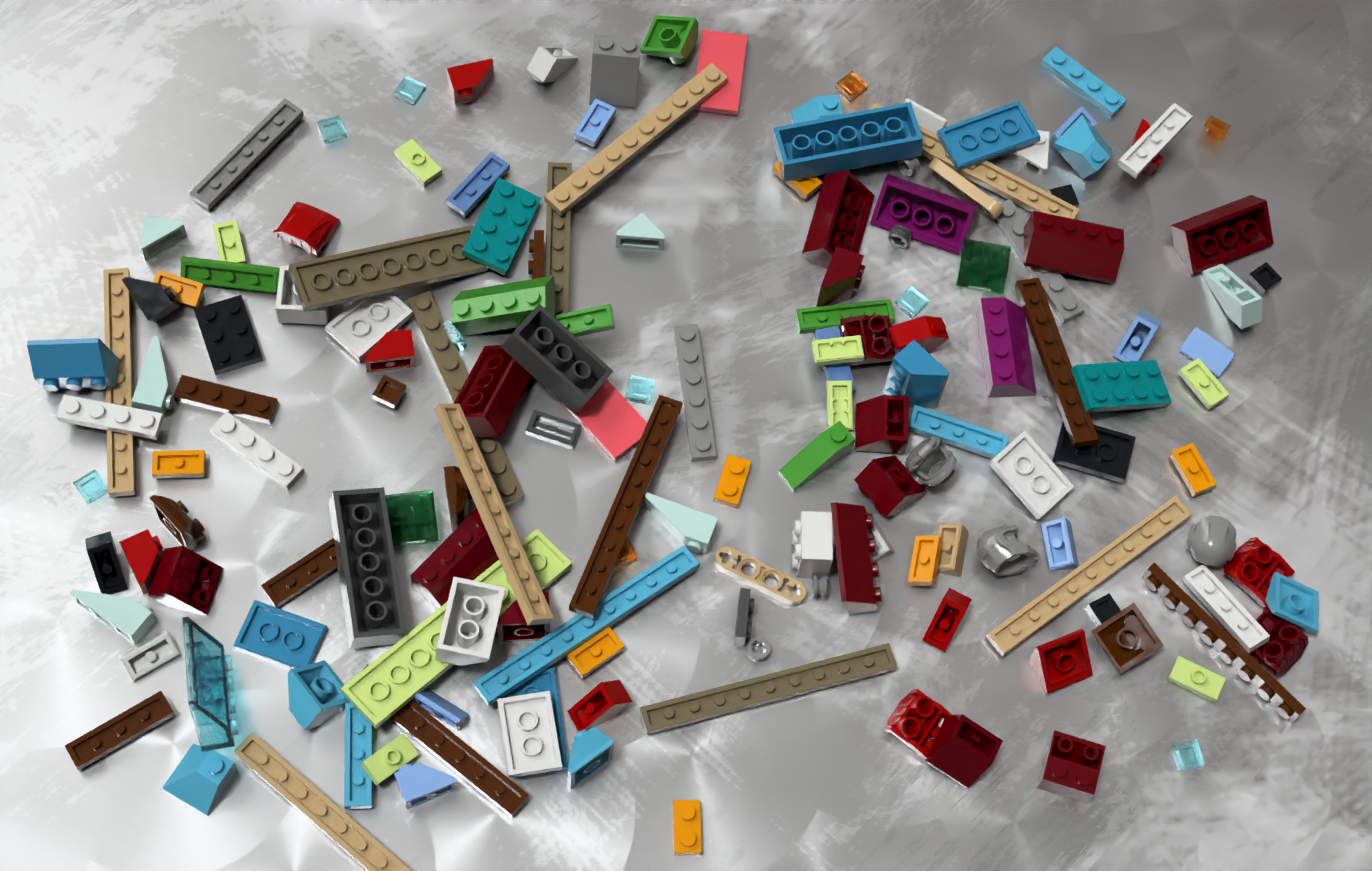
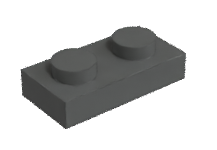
[734,588,755,646]

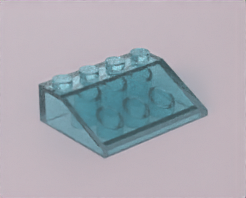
[182,617,239,752]

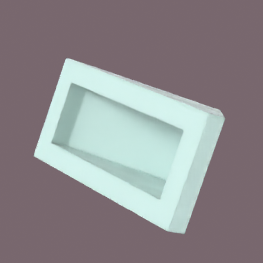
[616,212,665,251]
[139,216,187,261]

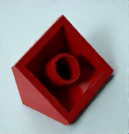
[1029,629,1093,694]

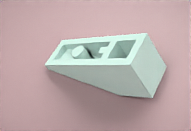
[1202,264,1263,329]
[132,336,174,418]
[644,492,718,554]
[70,589,156,645]

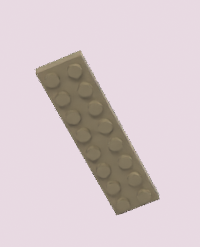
[288,225,489,312]

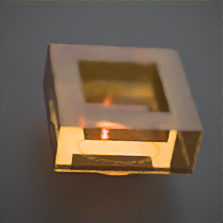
[835,71,868,103]
[1204,115,1231,137]
[614,537,638,570]

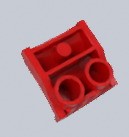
[273,202,340,255]
[1224,537,1295,608]
[885,689,952,760]

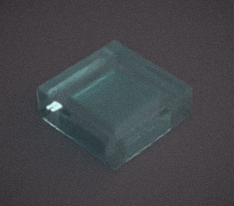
[394,75,426,106]
[317,115,347,145]
[894,286,929,319]
[442,320,467,352]
[625,375,654,405]
[73,469,108,505]
[1170,740,1205,772]

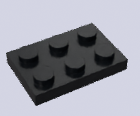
[194,295,263,375]
[1052,420,1136,483]

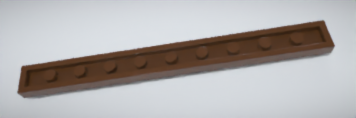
[569,395,683,619]

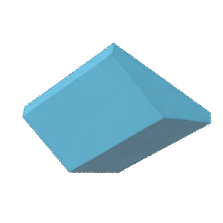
[1265,572,1319,634]

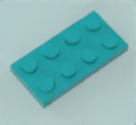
[461,178,542,276]
[1071,360,1172,413]

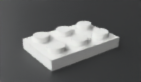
[325,292,413,362]
[988,430,1074,520]
[497,691,562,778]

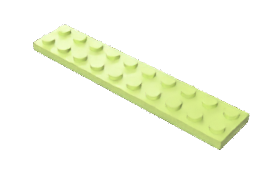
[341,529,572,729]

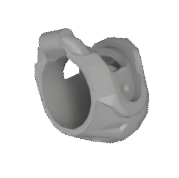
[905,436,957,486]
[1186,515,1236,567]
[976,525,1040,576]

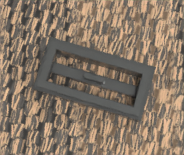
[526,410,581,450]

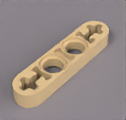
[927,158,1004,219]
[714,546,806,606]

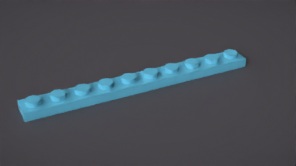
[473,545,700,706]

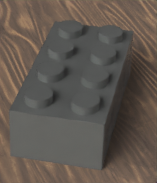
[500,304,613,414]

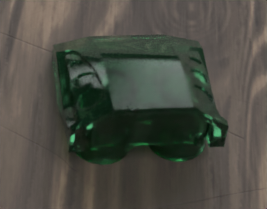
[956,238,1011,294]
[385,490,439,546]

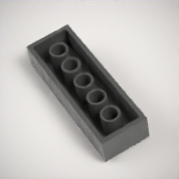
[329,487,406,648]

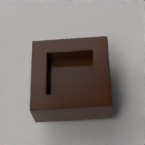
[372,375,407,409]

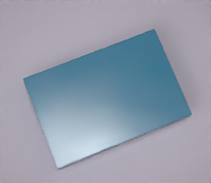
[233,600,328,669]

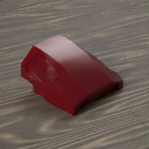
[840,315,896,365]
[1234,606,1309,676]

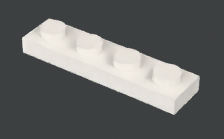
[1117,103,1193,179]
[56,394,164,440]
[210,411,304,490]
[1183,564,1270,653]

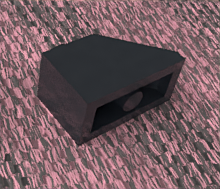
[122,277,180,322]
[85,531,128,594]

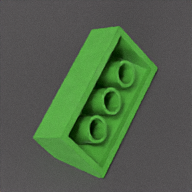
[452,276,555,336]

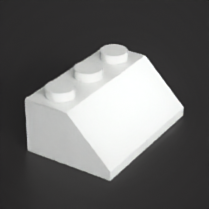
[435,577,505,666]

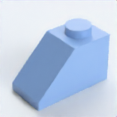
[1113,310,1162,362]
[394,763,457,809]

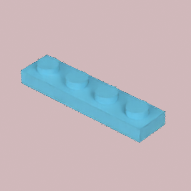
[1040,46,1127,118]
[908,405,1009,459]
[344,703,372,809]

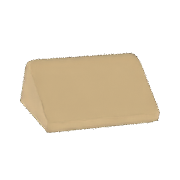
[937,524,969,576]

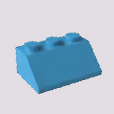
[27,338,120,391]
[883,340,950,409]

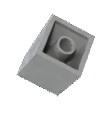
[589,34,641,109]

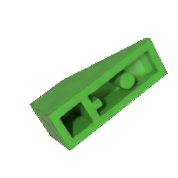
[778,421,855,491]

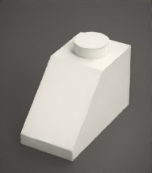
[526,45,578,83]

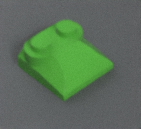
[641,15,699,64]

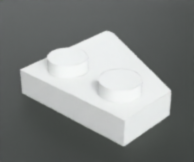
[1007,130,1050,174]

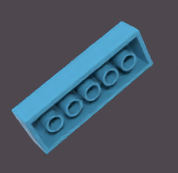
[773,102,923,182]

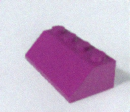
[870,174,977,254]
[976,297,1037,398]

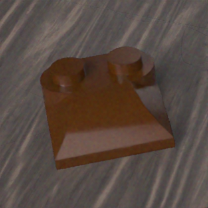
[444,466,472,532]
[150,495,205,551]
[1091,603,1164,674]

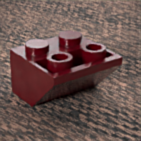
[855,395,909,454]
[148,545,223,615]
[925,714,1003,788]
[1037,730,1106,804]

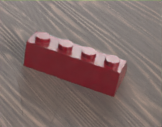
[802,169,875,269]
[1171,195,1274,275]
[1024,211,1124,284]
[453,345,532,438]
[831,502,883,615]
[410,508,499,609]

